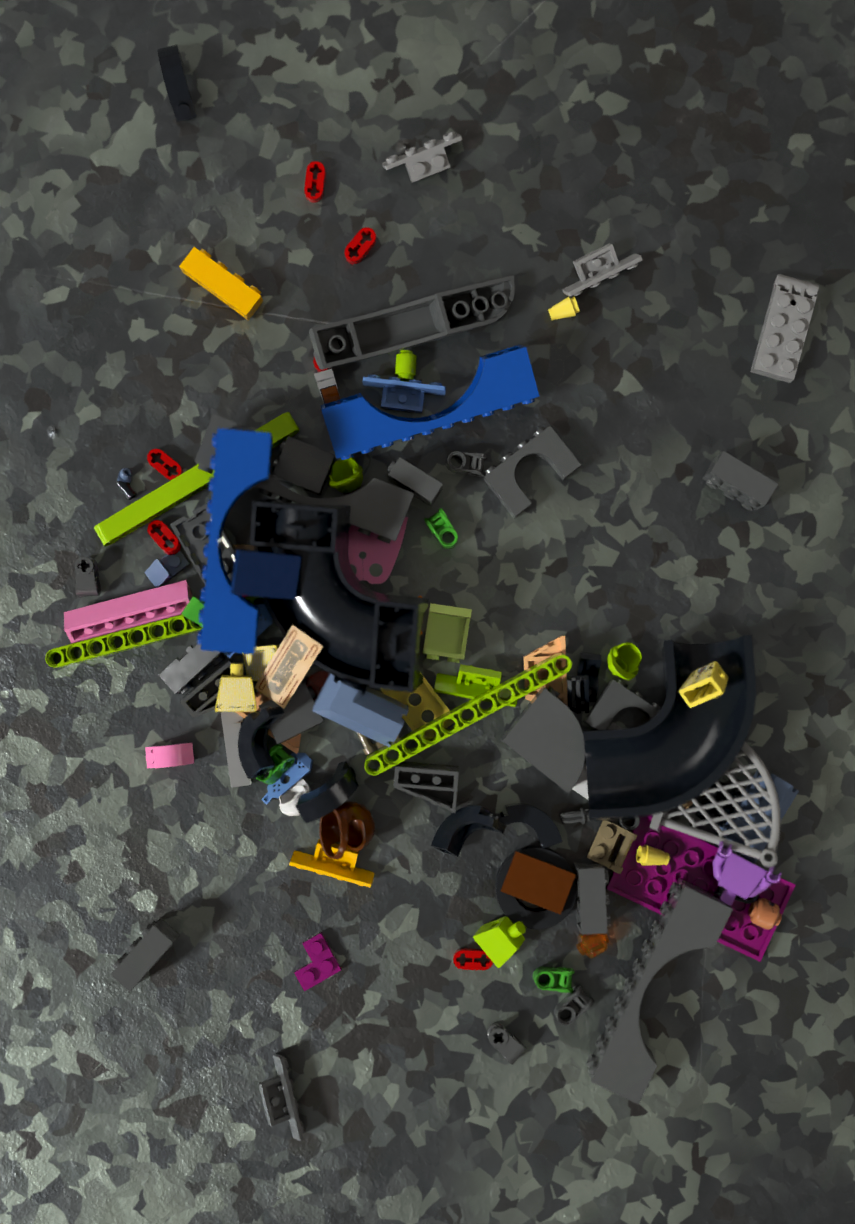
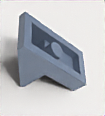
[144,551,190,588]

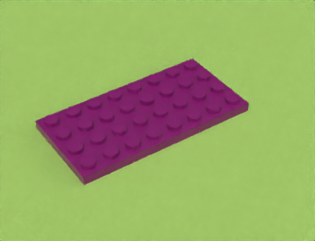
[606,816,796,962]

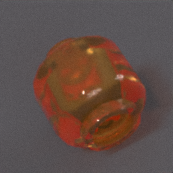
[576,933,609,958]

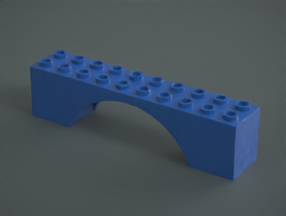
[321,344,540,460]
[197,428,273,654]

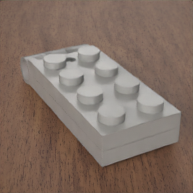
[750,274,819,383]

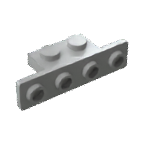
[382,131,463,183]
[562,243,643,297]
[221,712,252,788]

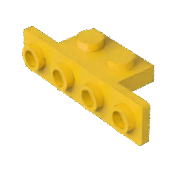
[289,839,375,887]

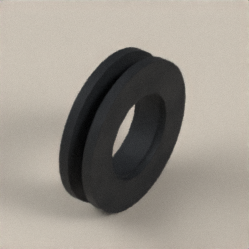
[495,846,577,930]

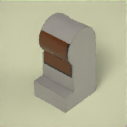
[314,369,340,404]

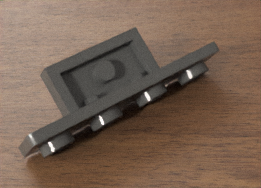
[258,1054,305,1141]

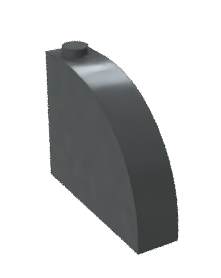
[501,686,585,793]

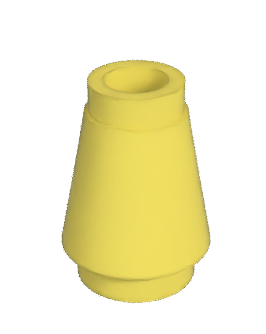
[548,296,580,321]
[636,844,670,866]

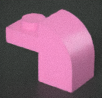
[145,743,194,768]

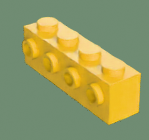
[179,247,263,321]

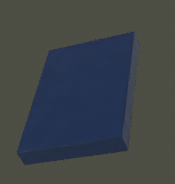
[230,549,301,599]

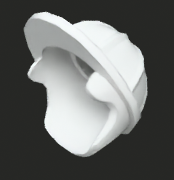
[279,779,311,816]

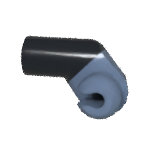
[117,468,137,500]

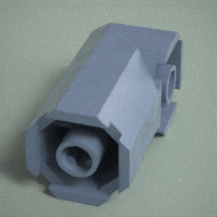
[312,673,409,747]
[719,770,799,864]

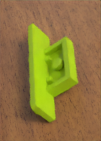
[434,664,518,707]

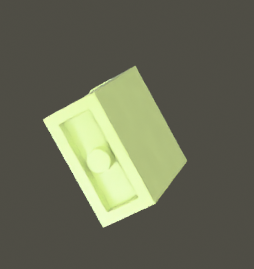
[423,603,472,663]

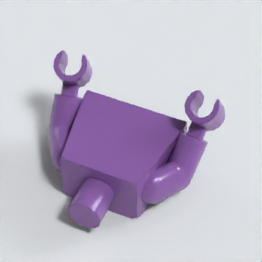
[712,841,782,906]

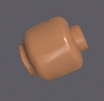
[748,898,782,930]

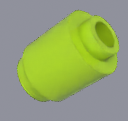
[395,350,417,382]

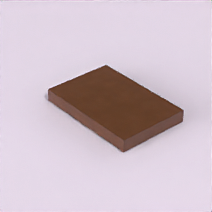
[500,851,576,915]

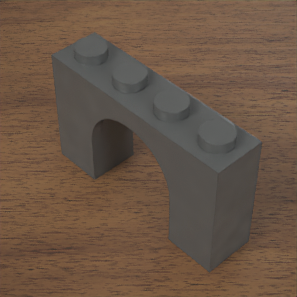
[483,426,581,518]
[583,679,662,731]

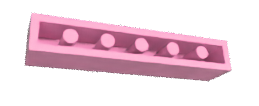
[64,580,193,644]

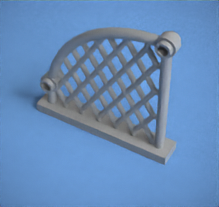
[650,742,781,867]

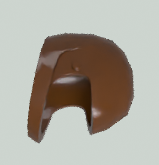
[319,801,375,860]

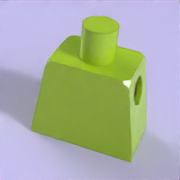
[473,917,526,968]

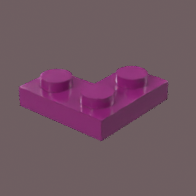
[294,932,342,991]

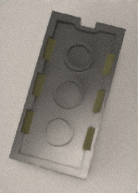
[170,503,236,585]

